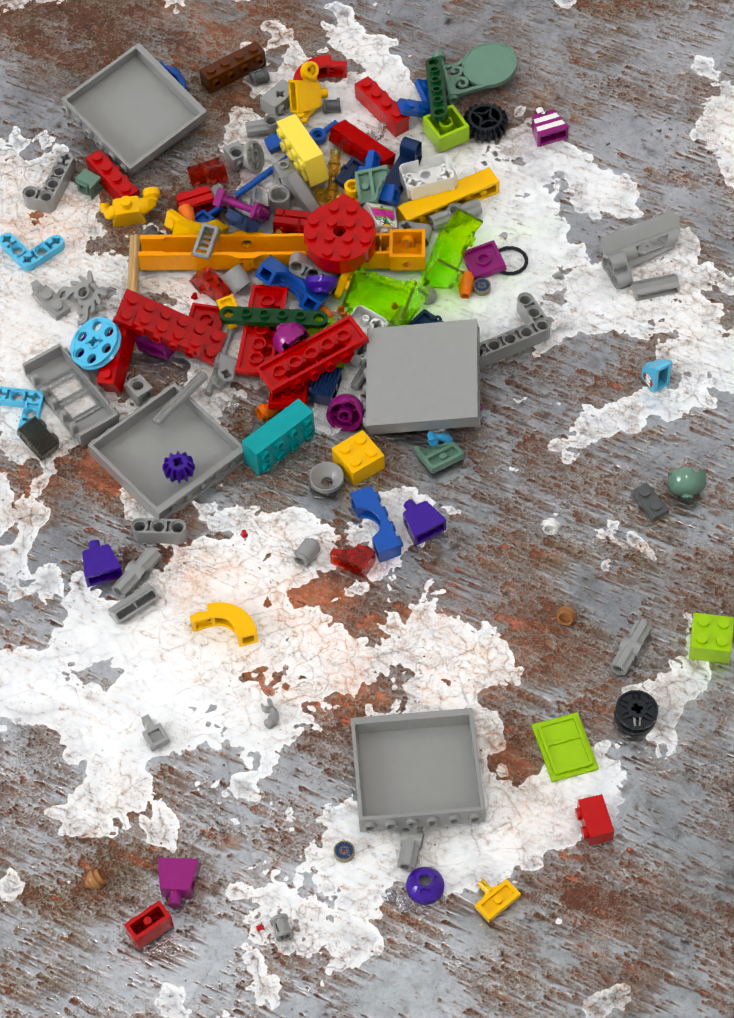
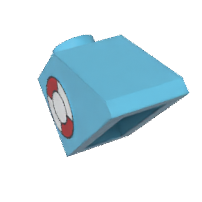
[641,359,672,392]

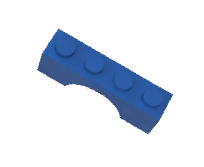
[255,255,330,311]
[350,486,403,563]

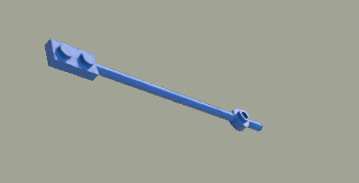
[195,120,338,223]

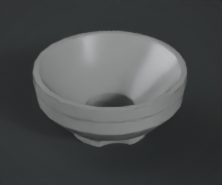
[309,462,344,494]

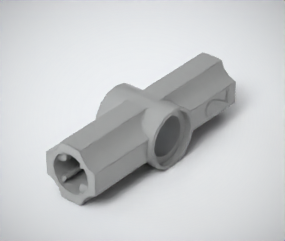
[245,114,293,137]
[428,199,482,230]
[112,546,162,598]
[610,619,652,676]
[397,827,424,872]

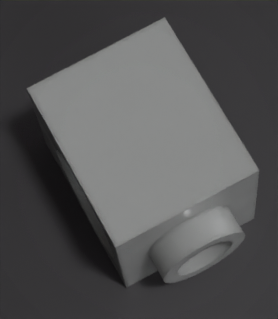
[223,141,245,172]
[125,374,154,407]

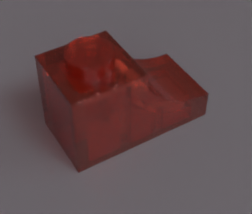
[186,157,228,186]
[189,265,232,302]
[330,544,376,579]

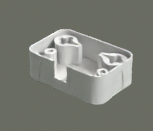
[399,153,457,200]
[350,305,388,367]

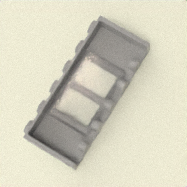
[22,343,120,447]

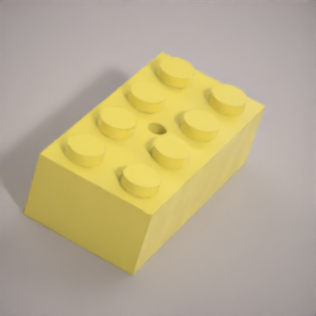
[276,114,329,187]

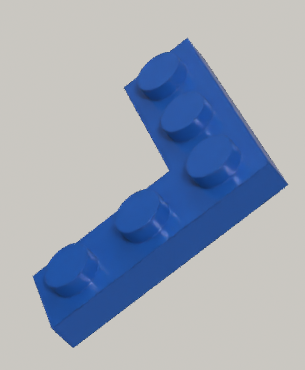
[397,79,431,118]

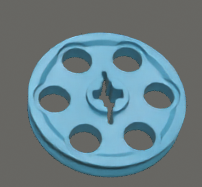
[70,317,121,370]

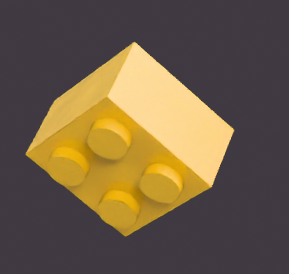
[332,430,385,486]

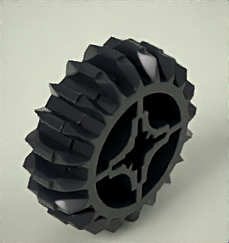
[463,102,508,143]

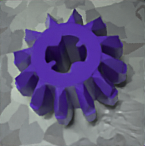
[162,451,195,484]

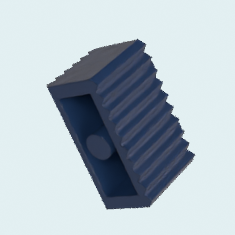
[308,367,342,406]

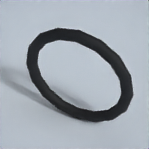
[498,246,528,275]

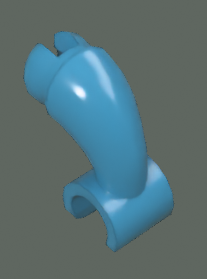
[427,431,453,447]

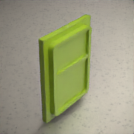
[531,712,599,782]

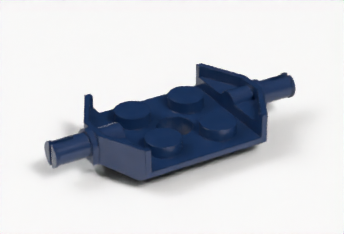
[225,208,261,233]

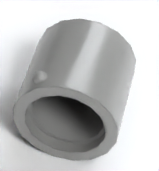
[268,186,291,215]
[221,264,252,295]

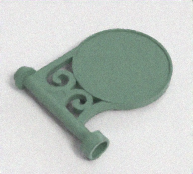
[432,42,517,105]

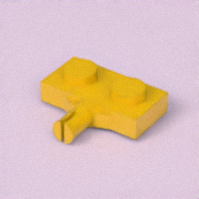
[333,272,355,299]
[475,879,521,923]

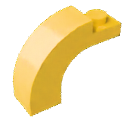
[164,209,229,234]
[190,602,259,647]

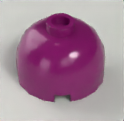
[273,322,310,353]
[326,394,364,432]

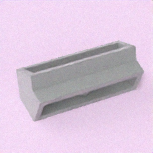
[282,169,321,213]
[632,273,680,301]
[108,583,159,624]

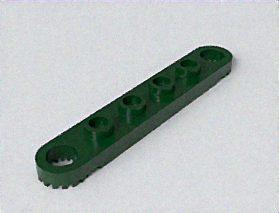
[425,57,449,123]
[219,306,328,330]

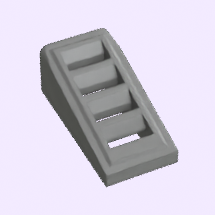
[192,222,221,260]

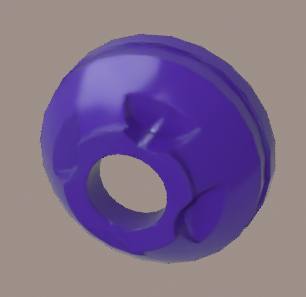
[305,275,338,294]
[406,867,445,905]

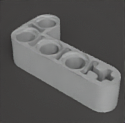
[22,152,76,213]

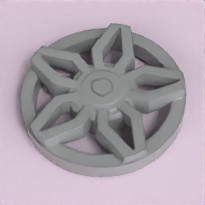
[243,140,264,173]

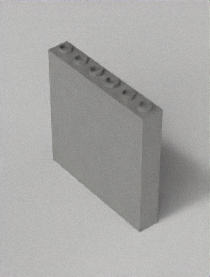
[61,43,207,177]
[363,319,481,435]
[88,382,244,519]
[350,708,486,833]

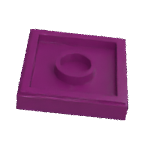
[461,240,507,281]

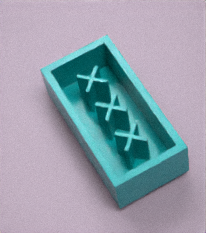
[242,399,315,476]

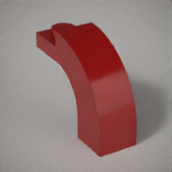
[293,55,348,80]

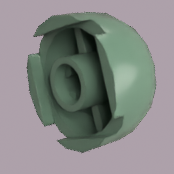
[668,468,706,500]

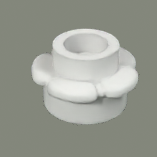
[541,518,560,535]

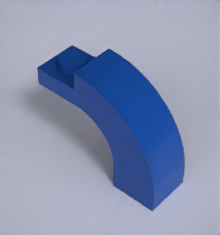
[358,150,401,207]

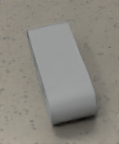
[289,252,338,279]
[131,518,188,544]

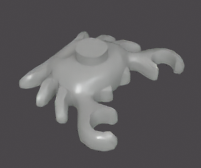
[57,270,107,325]

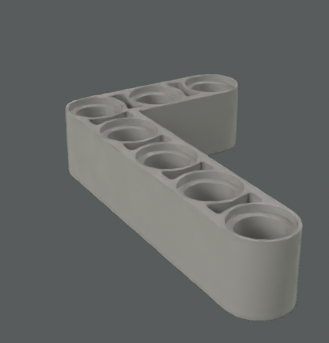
[480,292,551,368]

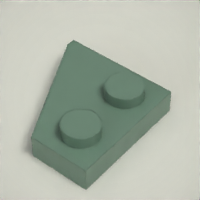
[354,165,389,206]
[413,442,465,474]

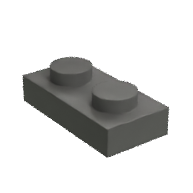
[631,482,669,522]

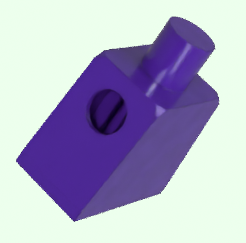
[403,499,446,547]
[82,540,123,587]

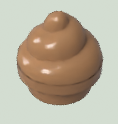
[556,606,576,625]
[84,868,107,890]

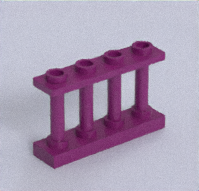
[212,188,271,223]

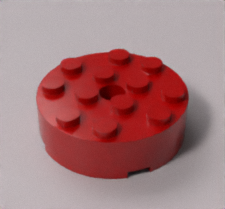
[303,201,377,273]

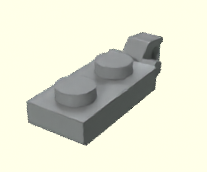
[31,280,71,321]

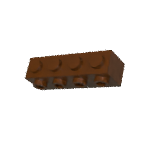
[199,41,266,94]

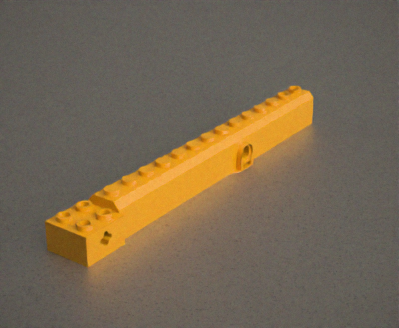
[138,229,425,271]

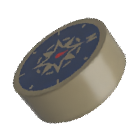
[473,278,491,296]
[334,841,355,863]

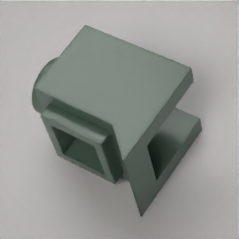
[75,169,103,200]

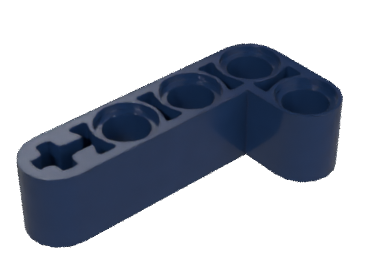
[384,136,422,196]

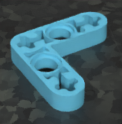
[0,233,65,271]
[0,386,44,439]

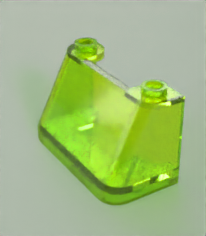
[342,266,430,326]

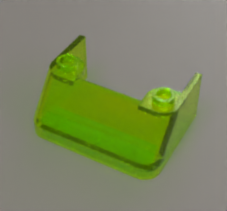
[419,207,483,289]

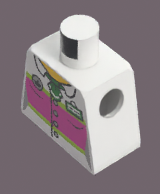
[363,202,398,233]

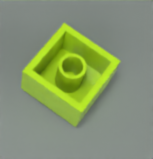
[423,104,470,153]
[689,613,734,664]

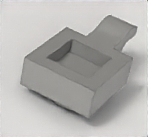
[141,714,170,751]

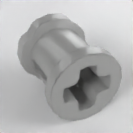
[270,913,294,942]

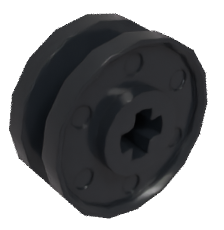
[614,690,658,736]

